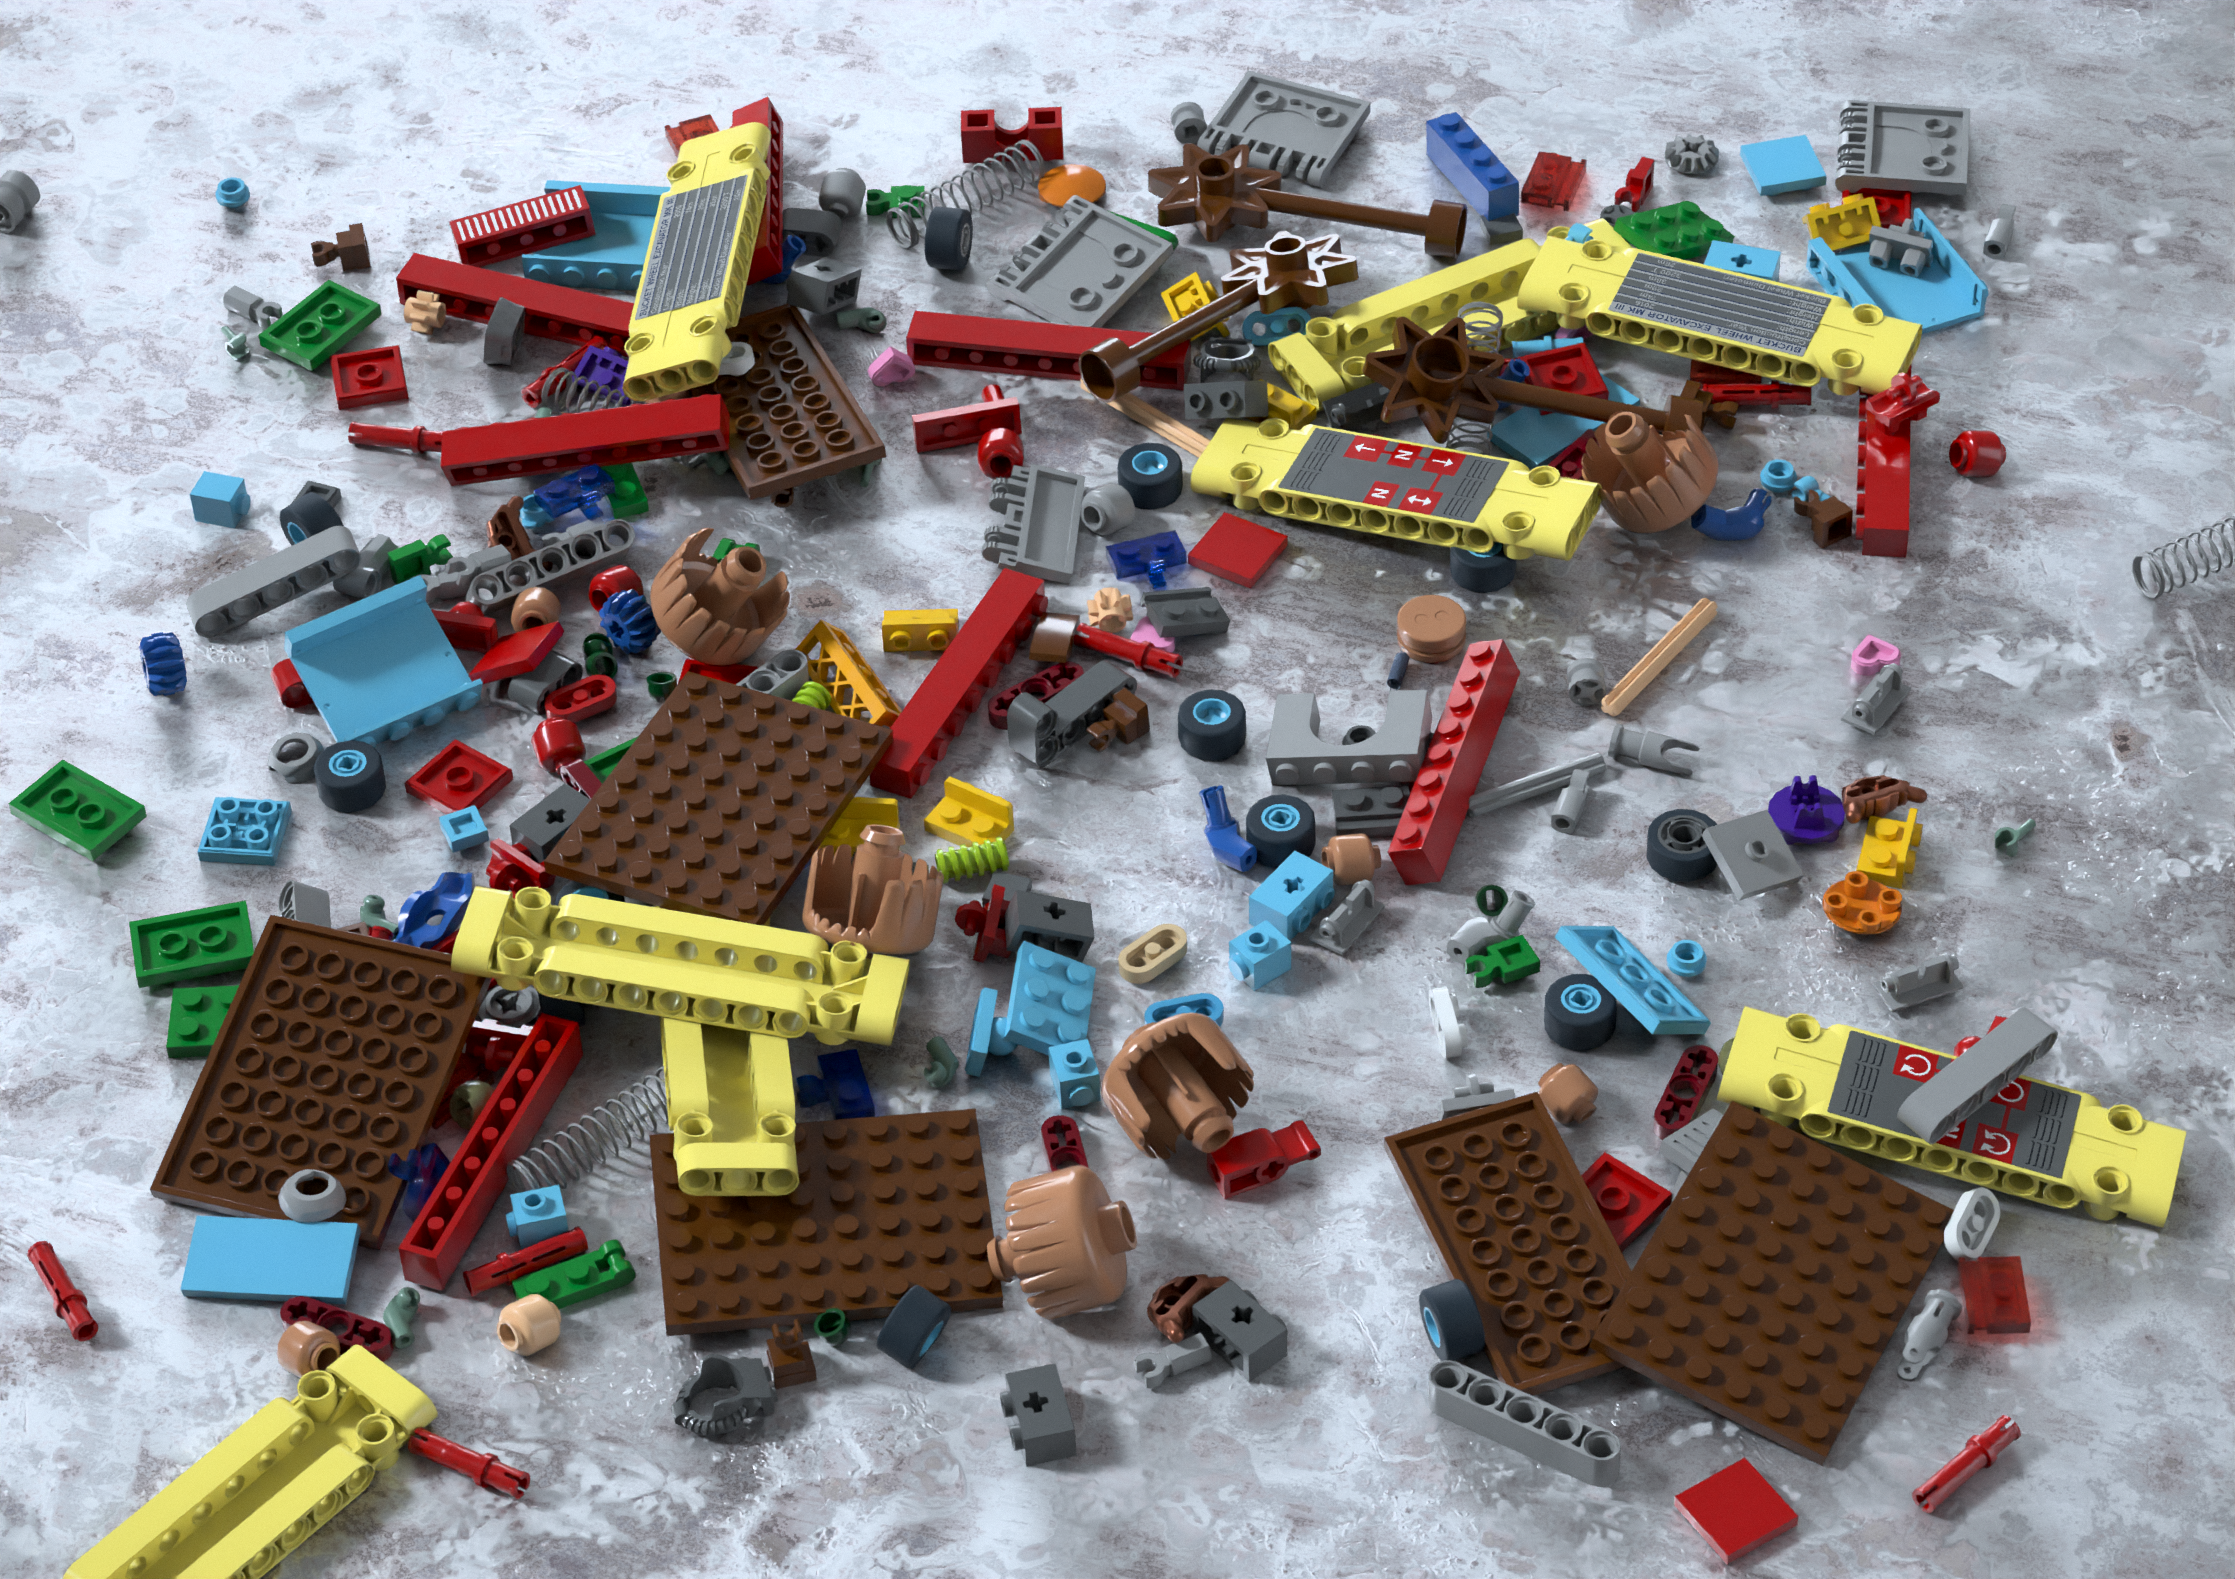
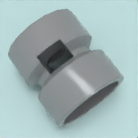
[0,170,40,233]

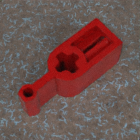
[1207,1120,1321,1199]

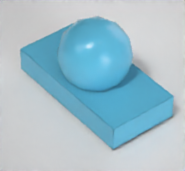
[965,987,1018,1077]

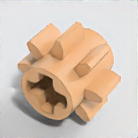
[404,291,446,335]
[1087,587,1133,633]

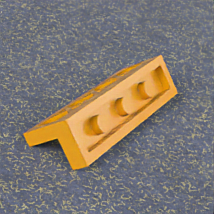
[795,620,902,727]

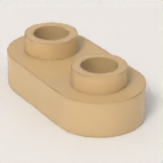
[1118,924,1187,984]

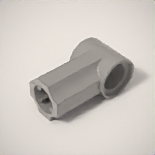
[333,534,399,599]

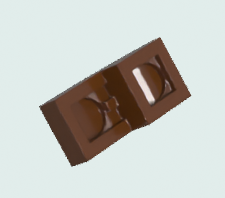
[1029,612,1080,663]

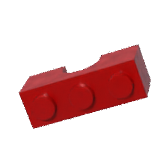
[961,107,1064,164]

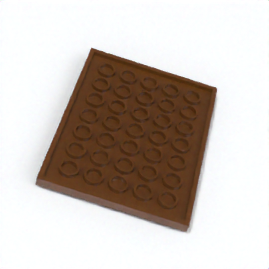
[544,671,893,926]
[149,914,492,1250]
[1589,1101,1954,1466]
[649,1109,1003,1336]

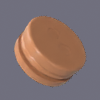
[1397,595,1466,663]

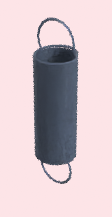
[1387,647,1409,691]

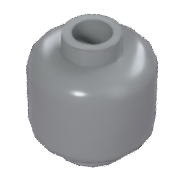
[818,168,866,220]
[1081,483,1135,536]

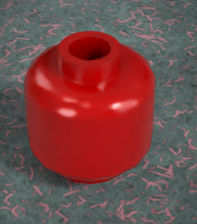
[977,428,1024,480]
[1949,430,2006,477]
[589,565,644,612]
[531,717,586,775]

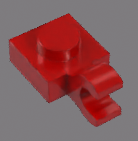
[1614,157,1655,212]

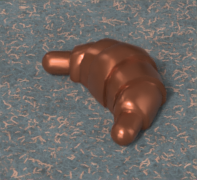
[486,495,553,572]
[1842,775,1927,824]
[1147,1274,1230,1343]

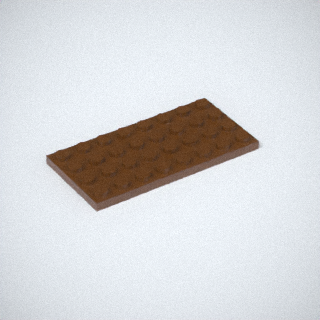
[689,304,887,500]
[1384,1092,1631,1396]

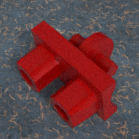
[1865,373,1940,435]
[486,838,556,893]
[955,884,1012,963]
[465,1018,534,1072]

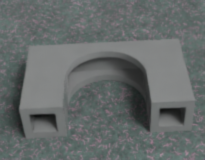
[1266,690,1432,785]

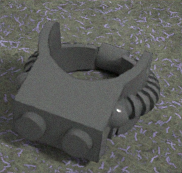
[1193,337,1261,383]
[671,1354,778,1435]

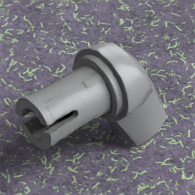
[1447,890,1535,964]

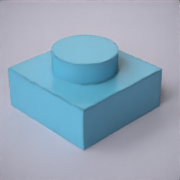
[439,805,489,853]

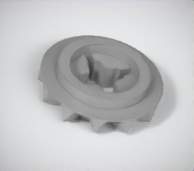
[1664,134,1719,174]
[478,984,541,1028]

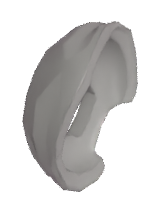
[267,732,324,784]
[278,1169,347,1223]

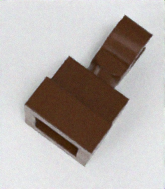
[311,223,371,271]
[1680,380,1739,432]
[1794,490,1853,549]
[1087,688,1150,752]
[766,1319,817,1389]

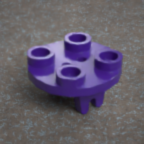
[1768,775,1845,845]

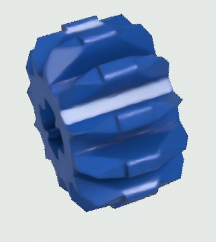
[599,589,661,654]
[139,632,187,696]

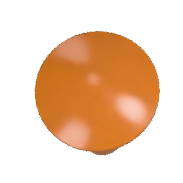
[1038,164,1106,208]
[1822,871,1902,935]

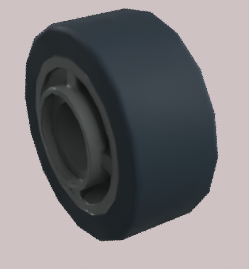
[1646,809,1718,882]

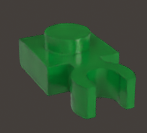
[866,185,925,218]
[387,534,453,585]
[1465,935,1540,988]

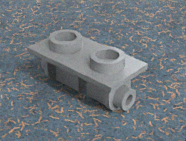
[1841,663,1911,735]
[1309,880,1385,955]
[1873,952,1963,1012]

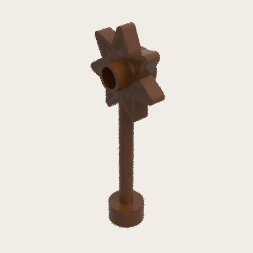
[1148,143,1467,259]
[1079,231,1359,403]
[1362,317,1703,444]

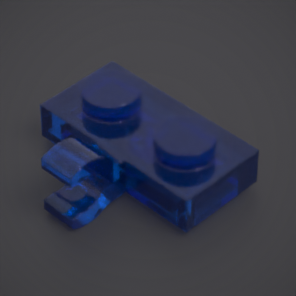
[533,463,616,521]
[1106,530,1187,589]
[796,1049,875,1120]
[388,1143,451,1223]

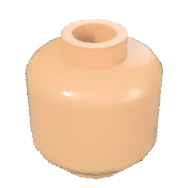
[497,1294,561,1356]

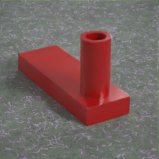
[912,384,1022,453]

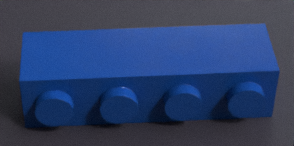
[1426,112,1519,221]

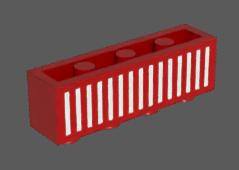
[449,185,596,267]

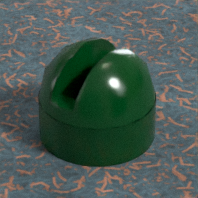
[582,632,613,665]
[585,651,618,679]
[646,672,677,702]
[1475,884,1508,917]
[814,1308,851,1346]

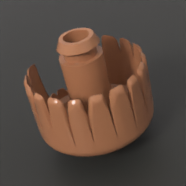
[1581,410,1719,534]
[650,528,790,666]
[802,825,944,959]
[1101,1012,1254,1160]
[987,1165,1137,1320]

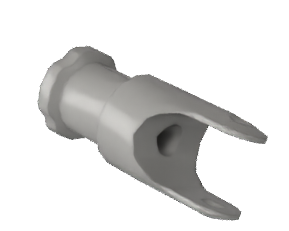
[1608,723,1700,775]
[1897,1289,1962,1380]

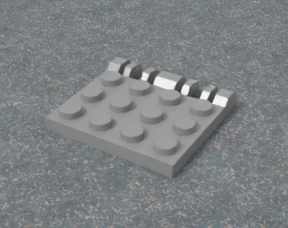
[1197,70,1371,188]
[1835,100,1970,196]
[986,195,1174,328]

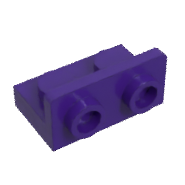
[572,345,635,407]

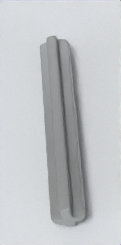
[1467,753,1606,818]

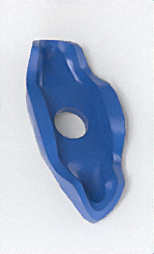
[393,872,475,949]

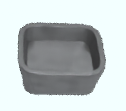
[484,297,526,365]

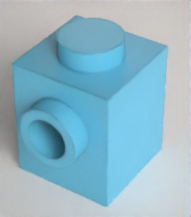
[190,471,251,529]
[1228,920,1291,991]
[1048,1039,1101,1109]
[505,1185,569,1250]

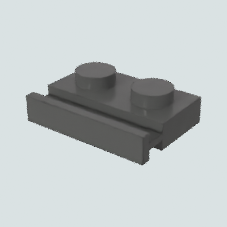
[1140,587,1230,638]
[1332,785,1410,839]

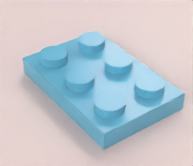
[1004,941,1096,1064]

